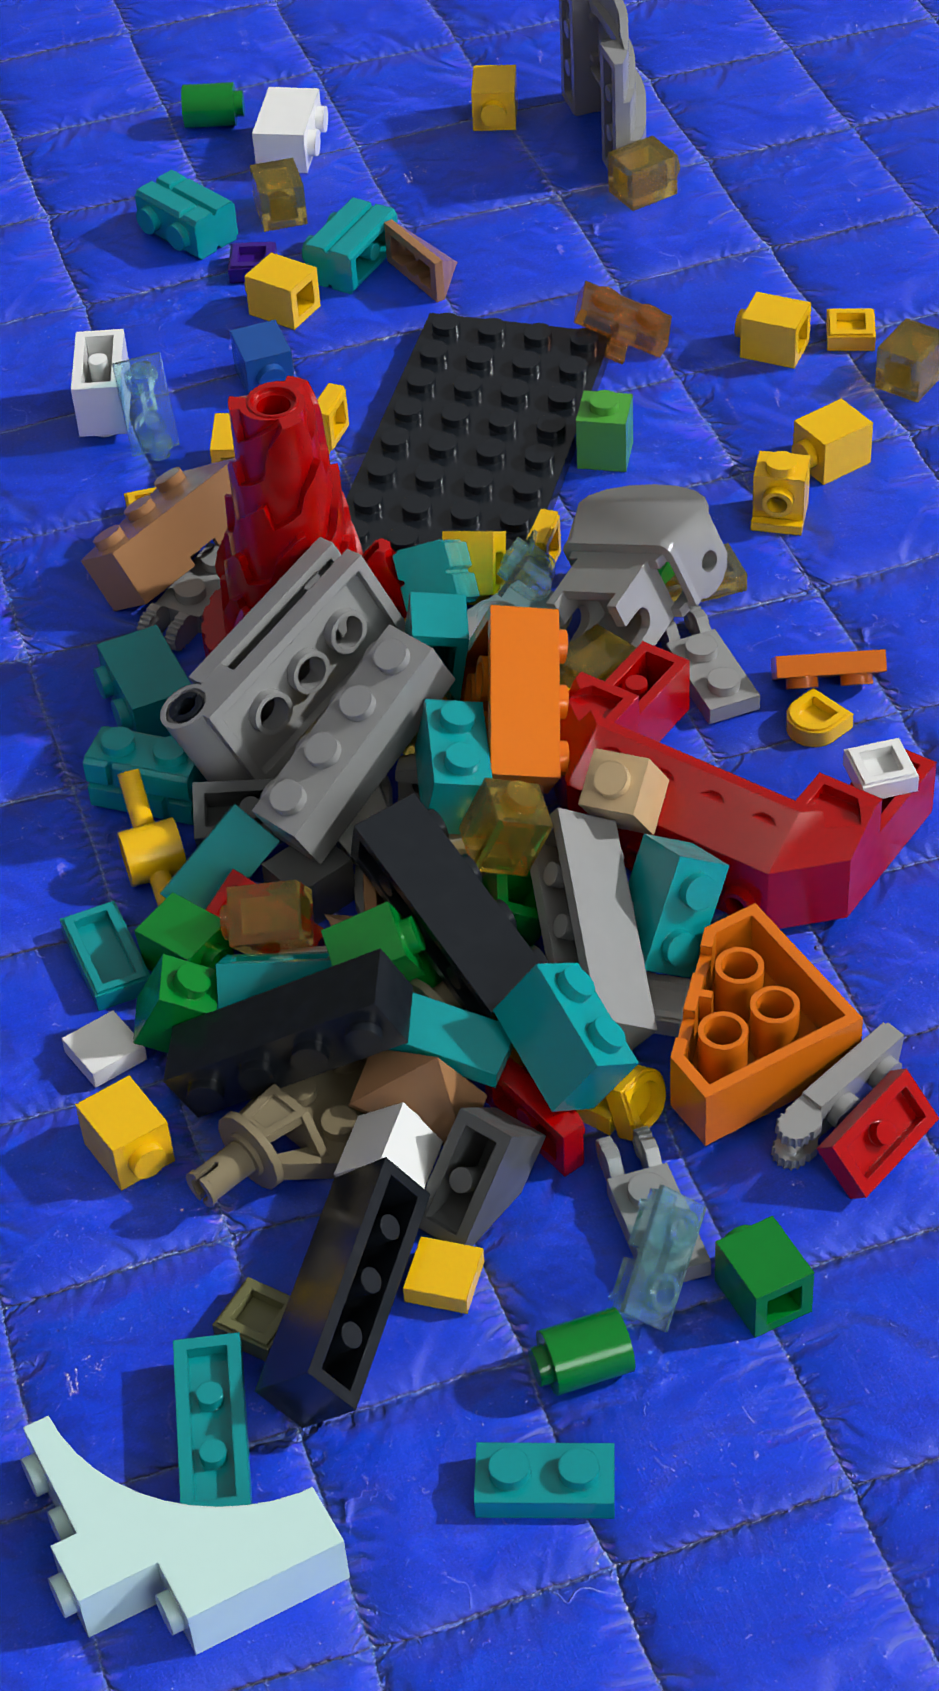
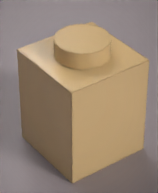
[578,748,669,835]

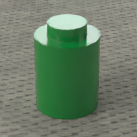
[181,82,245,128]
[528,1307,636,1396]

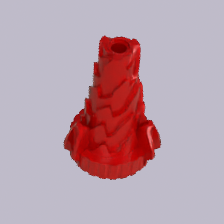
[201,376,407,657]

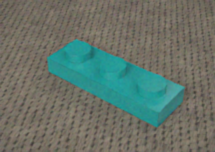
[173,1332,253,1507]

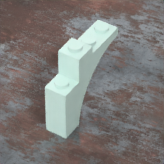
[20,1415,350,1655]

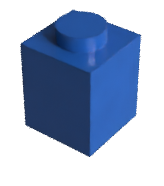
[230,320,294,395]

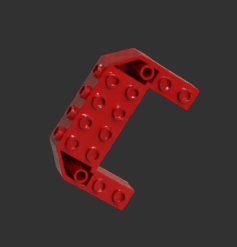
[553,641,937,929]

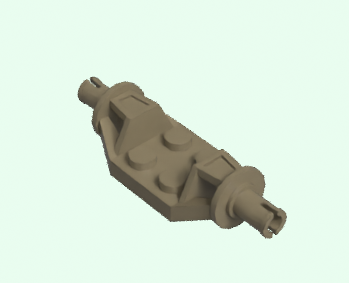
[186,978,463,1207]

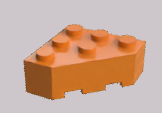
[460,605,569,794]
[670,903,863,1146]

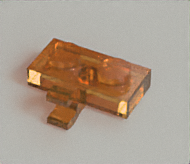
[574,281,672,364]

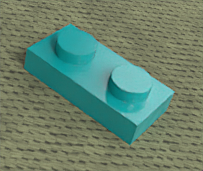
[474,1442,615,1519]

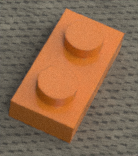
[771,649,887,690]

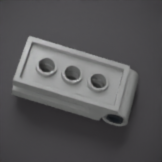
[160,537,406,782]

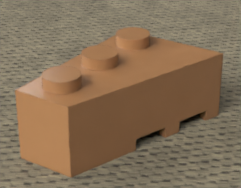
[81,458,236,611]

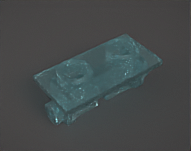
[112,352,180,461]
[496,529,556,601]
[608,1185,707,1333]

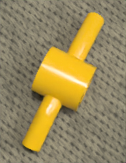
[117,769,186,906]

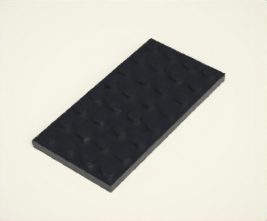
[346,313,613,587]

